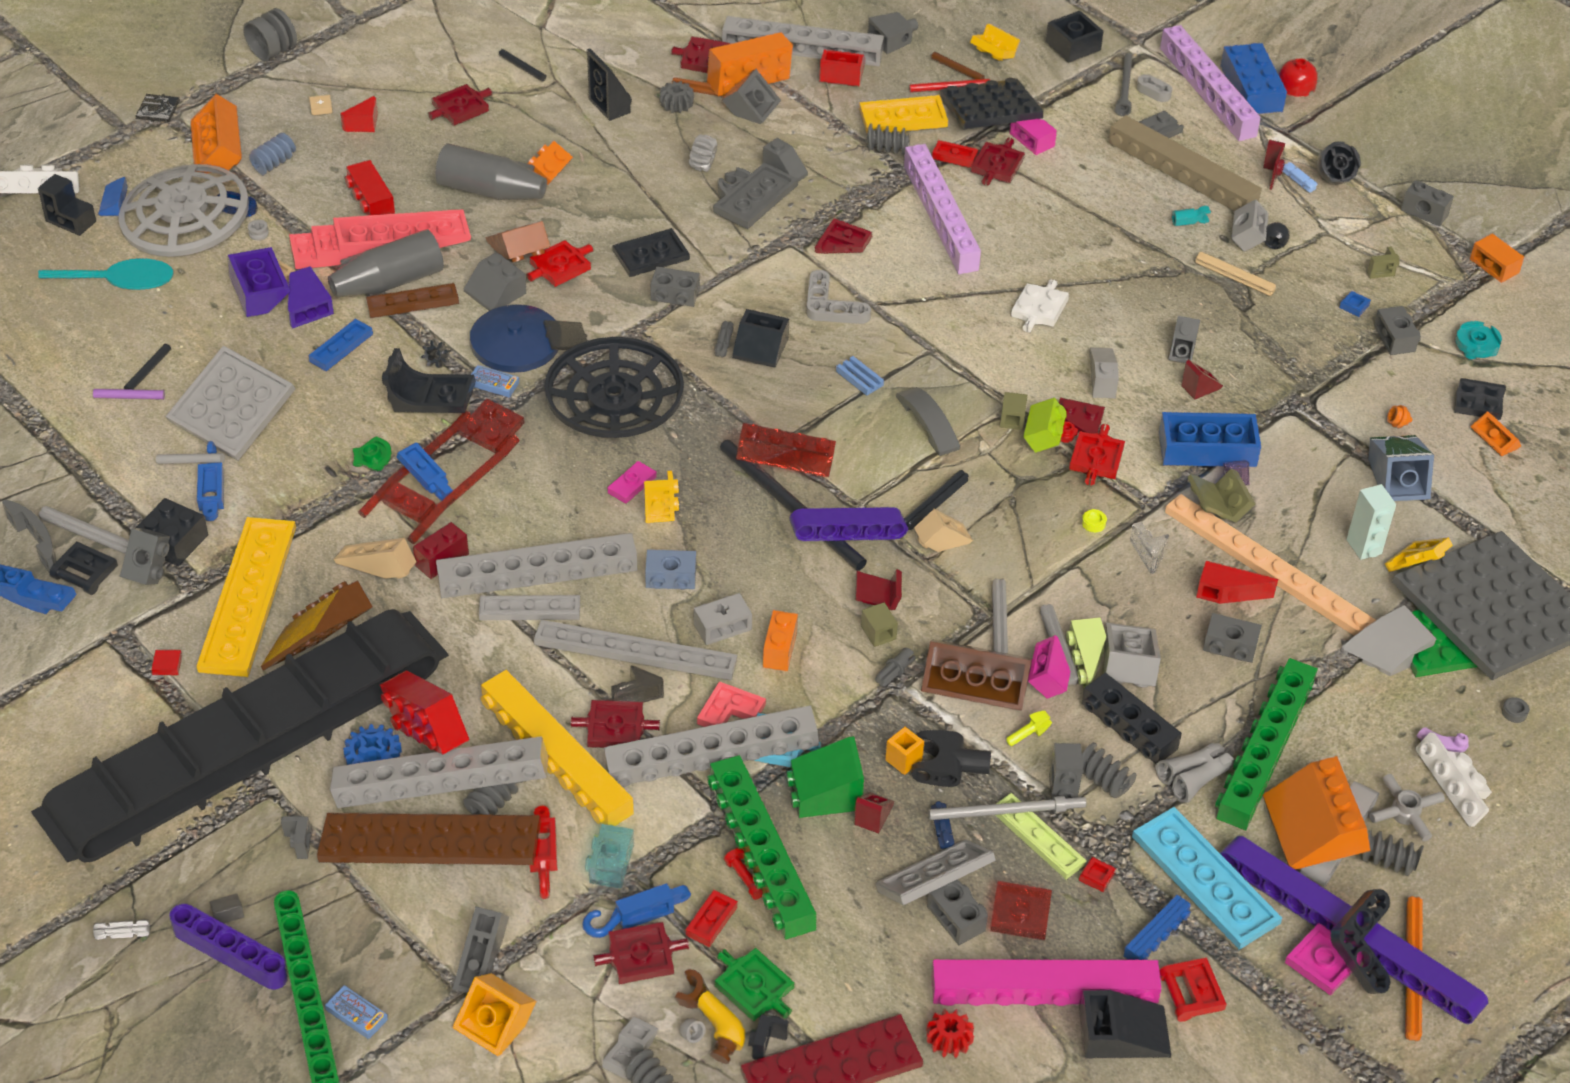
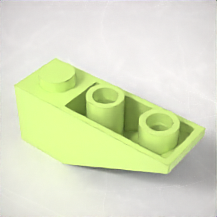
[1066,618,1106,688]

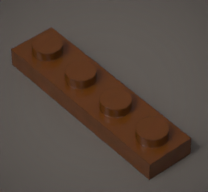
[366,283,459,318]

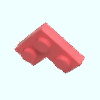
[697,681,766,727]

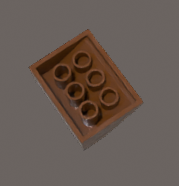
[261,580,373,671]

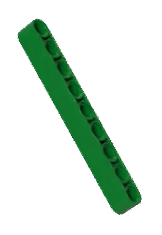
[274,890,339,1083]

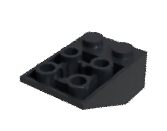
[1079,990,1172,1059]

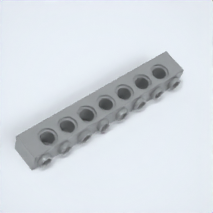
[722,16,884,66]
[436,533,637,599]
[604,705,819,787]
[330,736,548,808]

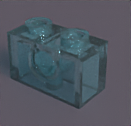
[585,824,634,889]

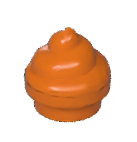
[1387,405,1412,428]

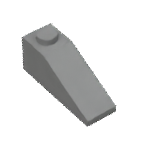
[1090,347,1119,398]

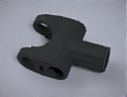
[911,730,991,787]

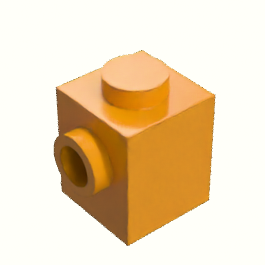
[885,727,924,775]

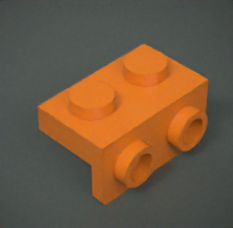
[527,141,573,185]

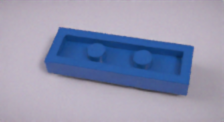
[308,318,373,371]

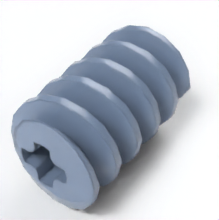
[249,133,296,175]

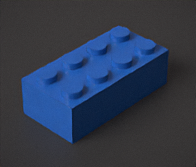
[1220,43,1287,114]
[1159,412,1261,467]

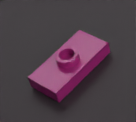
[607,461,657,504]

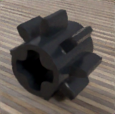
[421,340,451,368]

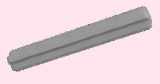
[992,578,1008,653]
[1040,604,1079,686]

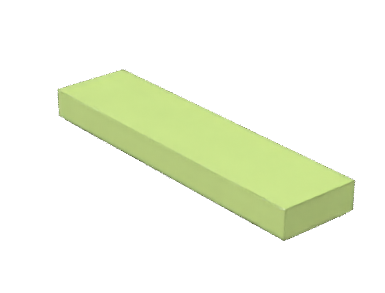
[995,793,1086,879]

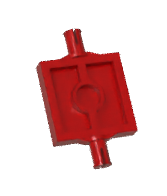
[527,240,593,287]
[1069,424,1125,486]

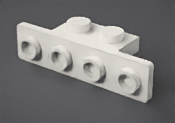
[0,164,80,193]
[1415,732,1492,827]

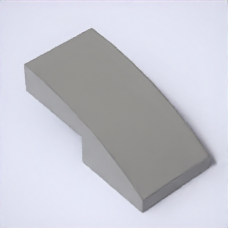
[602,1016,658,1080]

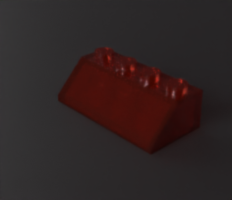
[736,423,836,477]

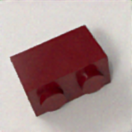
[413,522,469,579]

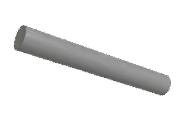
[156,453,225,464]

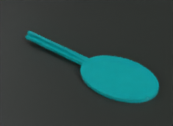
[38,258,173,290]

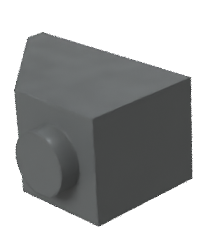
[763,138,808,182]

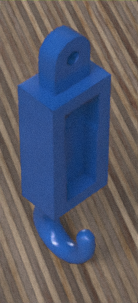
[197,441,224,521]
[582,883,691,938]

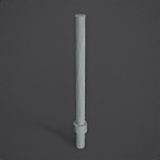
[928,796,1086,820]

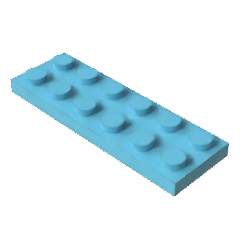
[1132,807,1282,950]

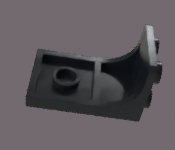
[382,348,476,413]

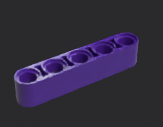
[789,507,908,541]
[169,904,288,990]

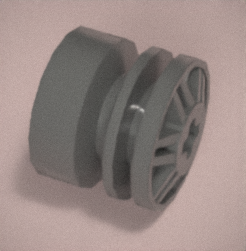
[243,8,297,61]

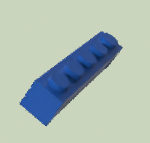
[1123,894,1191,960]

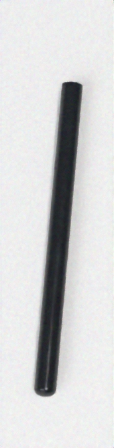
[720,439,867,571]

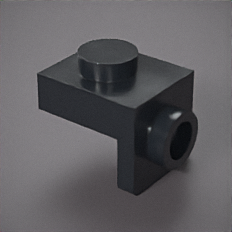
[748,1015,789,1060]

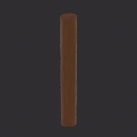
[931,52,985,80]

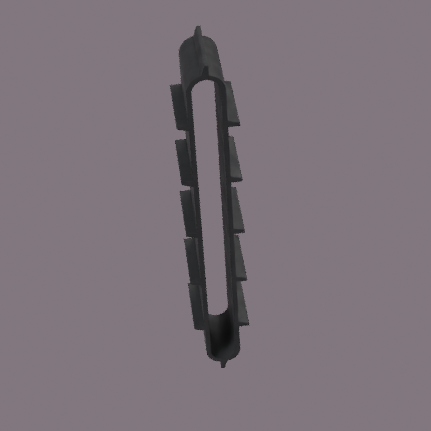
[31,609,449,863]

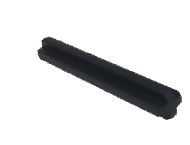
[904,470,969,530]

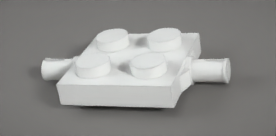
[1012,279,1069,333]

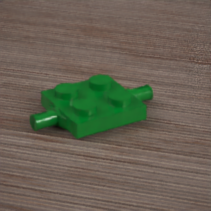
[715,947,795,1022]

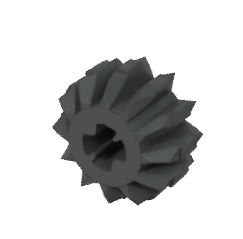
[660,81,694,113]

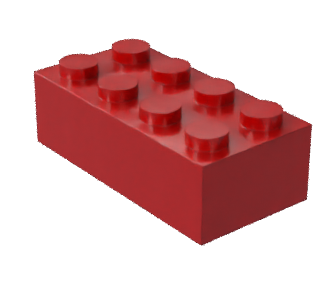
[380,670,470,755]

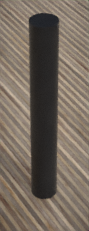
[499,49,547,82]
[124,343,171,390]

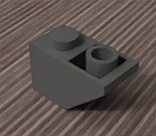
[1169,316,1200,363]

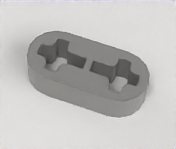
[1137,74,1172,102]

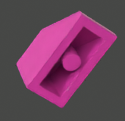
[1010,119,1057,155]
[1028,635,1071,699]

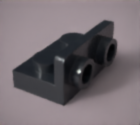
[1454,378,1506,420]

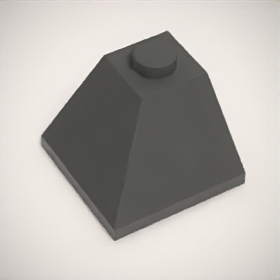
[722,69,781,124]

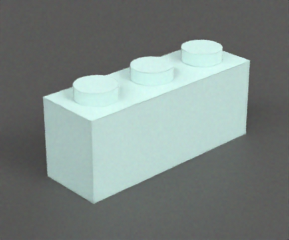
[1346,484,1396,560]

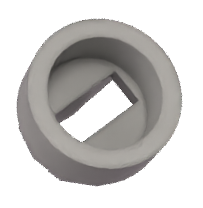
[680,1018,705,1043]

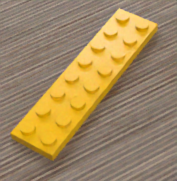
[197,517,296,677]

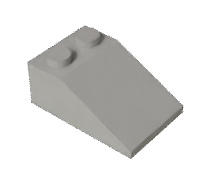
[1104,622,1161,687]

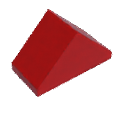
[341,96,378,132]

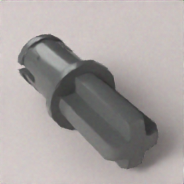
[875,647,916,687]

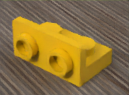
[644,470,679,523]

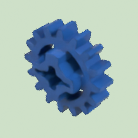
[343,724,402,765]

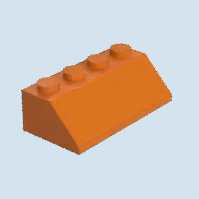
[191,94,242,173]

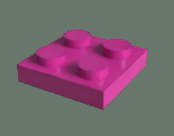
[1285,923,1364,996]

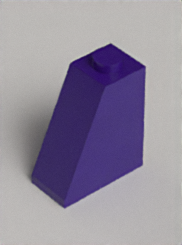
[288,266,334,329]

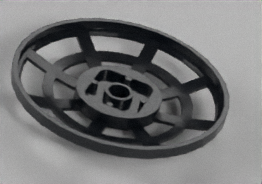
[545,337,684,438]

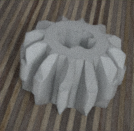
[689,134,717,172]

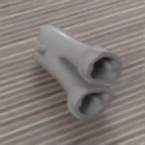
[1155,743,1235,803]

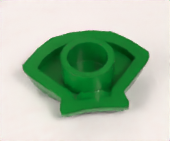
[353,437,392,472]

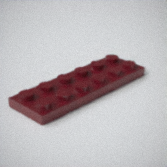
[741,1014,923,1083]

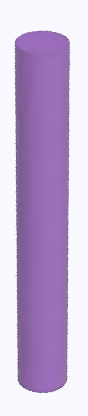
[93,389,165,399]

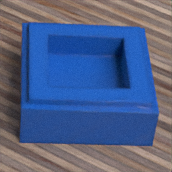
[1339,291,1371,317]

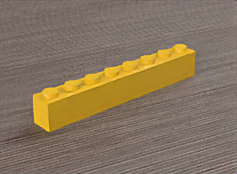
[481,670,634,830]

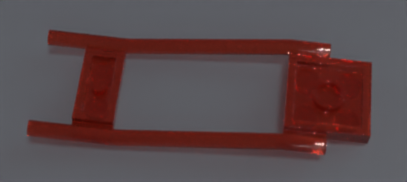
[358,398,525,544]

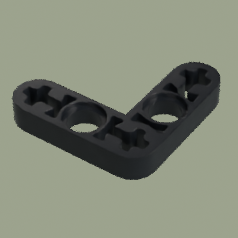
[1330,889,1391,994]

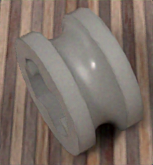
[248,220,269,241]

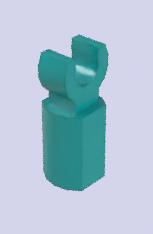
[1172,206,1211,226]

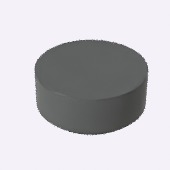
[1502,697,1530,723]

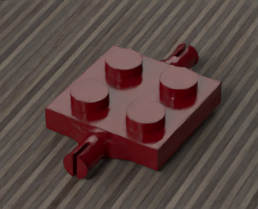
[672,36,730,73]
[428,84,492,126]
[971,137,1025,186]
[571,700,660,748]
[593,922,689,984]

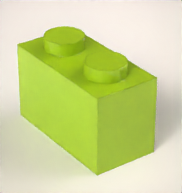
[1024,397,1066,453]

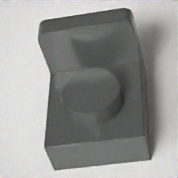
[281,815,312,859]

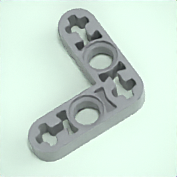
[807,270,871,324]

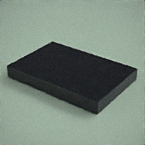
[612,228,690,277]

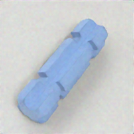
[1283,162,1317,193]

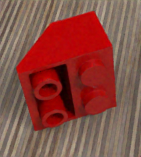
[820,50,866,86]

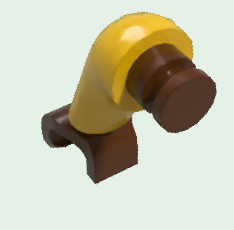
[675,969,745,1064]

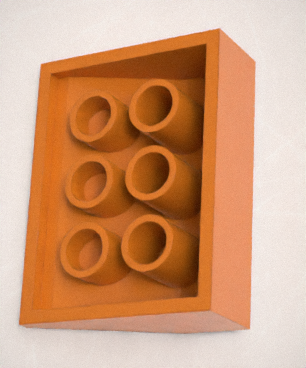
[1263,756,1370,870]

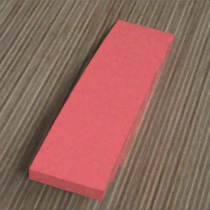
[289,209,471,269]

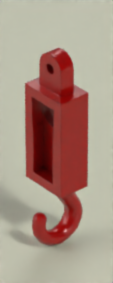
[530,806,558,899]

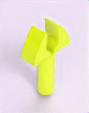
[1006,710,1052,746]

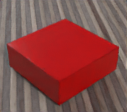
[151,650,182,675]
[1079,857,1116,892]

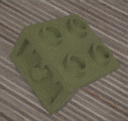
[1187,468,1256,523]

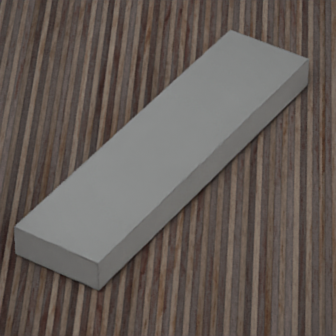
[479,595,580,620]

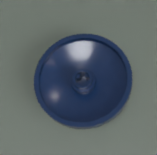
[470,304,561,373]

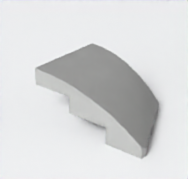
[1341,605,1436,676]

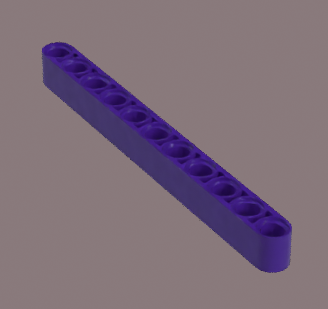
[1220,835,1489,1024]

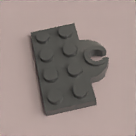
[713,163,798,229]

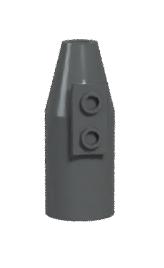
[435,143,547,200]
[328,229,444,297]

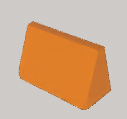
[1470,411,1521,457]

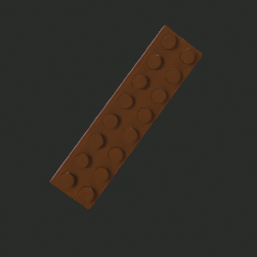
[317,813,541,865]

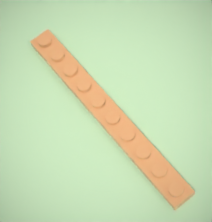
[1165,494,1376,636]

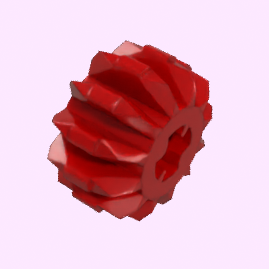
[926,1008,974,1059]

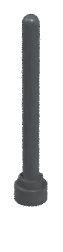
[1115,53,1132,116]

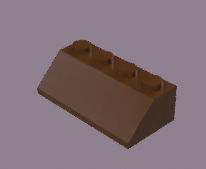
[921,639,1032,711]

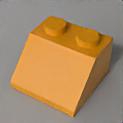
[452,973,537,1056]

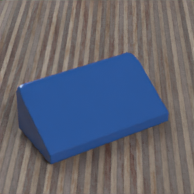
[99,177,128,216]

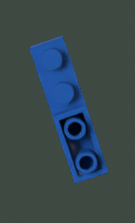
[0,565,77,614]

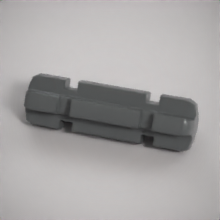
[714,321,734,358]

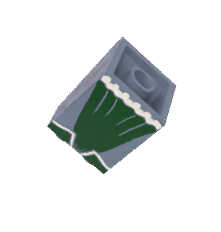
[1368,435,1434,501]

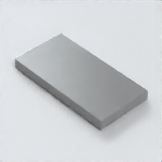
[875,839,996,905]

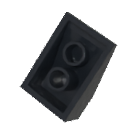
[587,48,632,121]

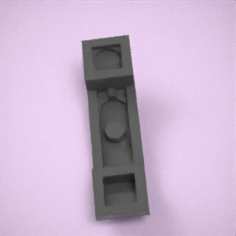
[896,387,960,456]
[2,500,56,572]

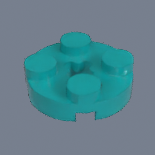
[1455,321,1502,359]

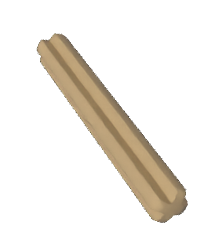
[1196,252,1276,296]

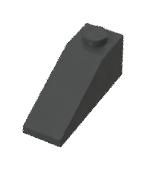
[453,906,509,993]

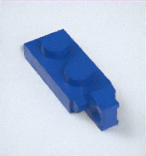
[396,442,453,502]

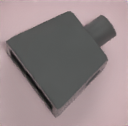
[868,12,918,54]

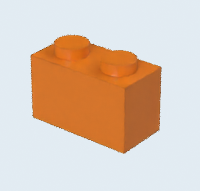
[1470,233,1524,283]
[763,610,798,671]

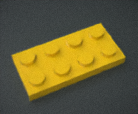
[859,95,948,133]

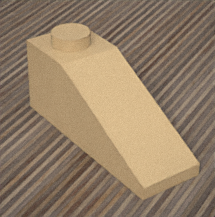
[334,538,416,579]

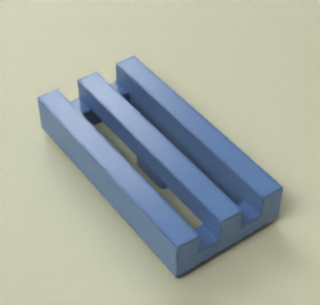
[836,356,884,396]

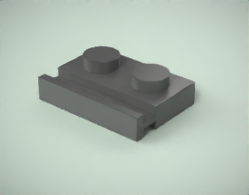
[1139,110,1184,138]

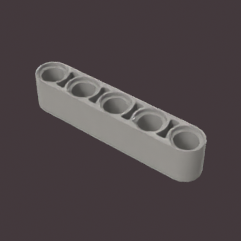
[1300,781,1379,887]

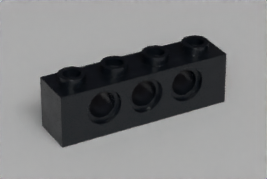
[1082,672,1182,764]

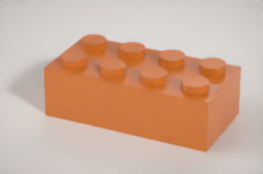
[707,32,793,96]

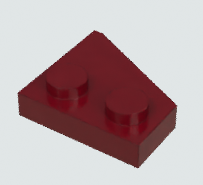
[815,218,873,254]
[1059,397,1105,434]

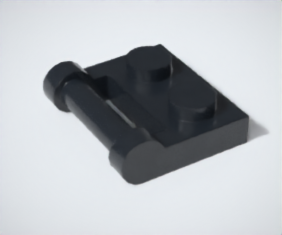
[49,541,118,595]

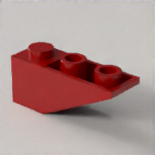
[1196,561,1279,604]

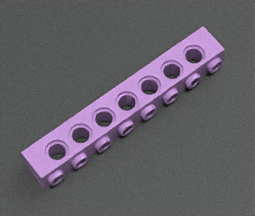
[1160,25,1261,141]
[904,144,981,274]

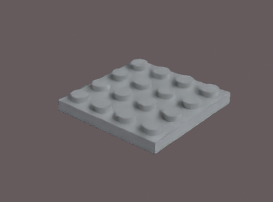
[166,346,296,461]

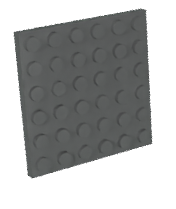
[1392,531,1570,680]

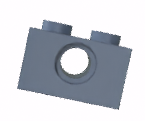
[645,550,696,590]

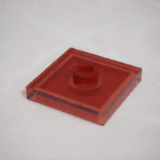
[990,881,1052,940]

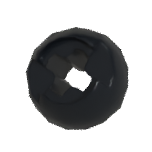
[1264,222,1290,249]

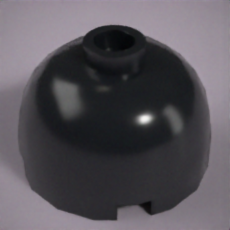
[1317,141,1361,185]

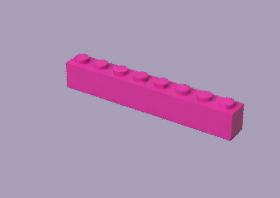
[931,960,1162,1006]

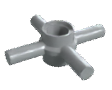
[1369,774,1445,841]

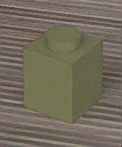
[1000,392,1028,430]
[861,602,898,647]

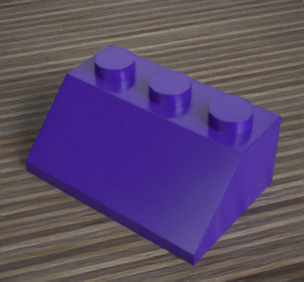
[228,247,290,317]

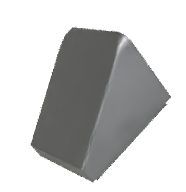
[210,894,244,923]

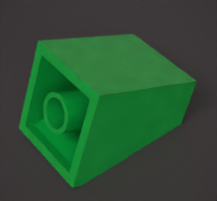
[786,736,864,818]

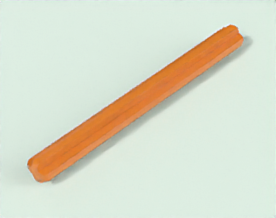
[1405,896,1423,1041]

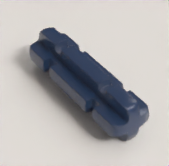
[931,801,955,849]

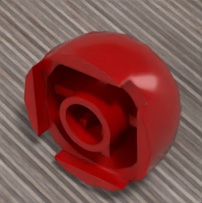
[1278,58,1318,97]

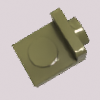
[1367,246,1400,279]

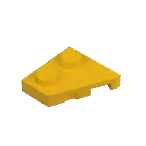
[1385,537,1453,572]

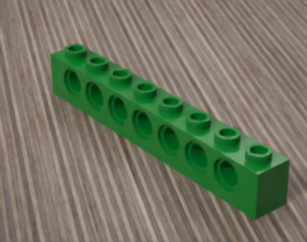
[1215,658,1318,831]
[707,755,816,940]

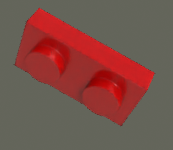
[932,140,978,168]
[686,890,738,948]

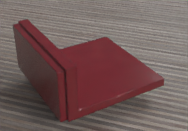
[1263,139,1285,190]
[855,569,902,610]

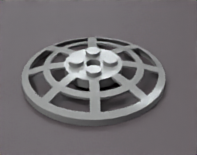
[119,164,249,257]

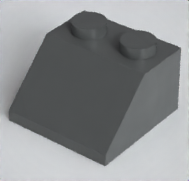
[464,252,527,311]

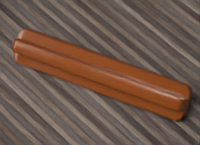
[672,77,725,97]

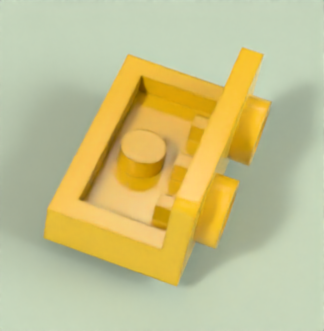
[970,24,1020,61]

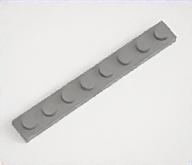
[534,620,737,680]

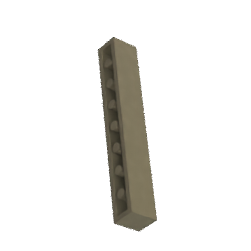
[1108,115,1262,211]

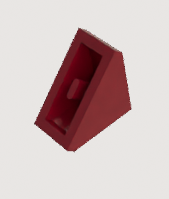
[1181,359,1223,400]
[854,792,895,834]

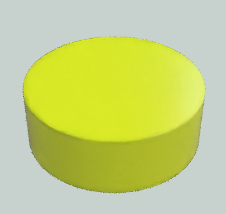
[1082,509,1107,533]

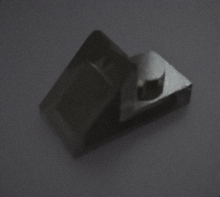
[611,665,664,703]

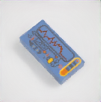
[472,365,519,398]
[325,985,388,1040]

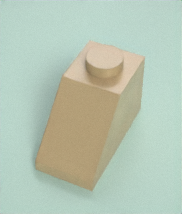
[914,509,973,552]

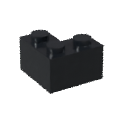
[37,174,97,236]

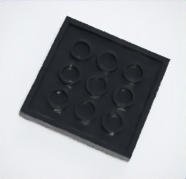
[940,78,1044,129]

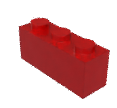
[345,160,395,216]

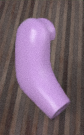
[1417,727,1469,753]

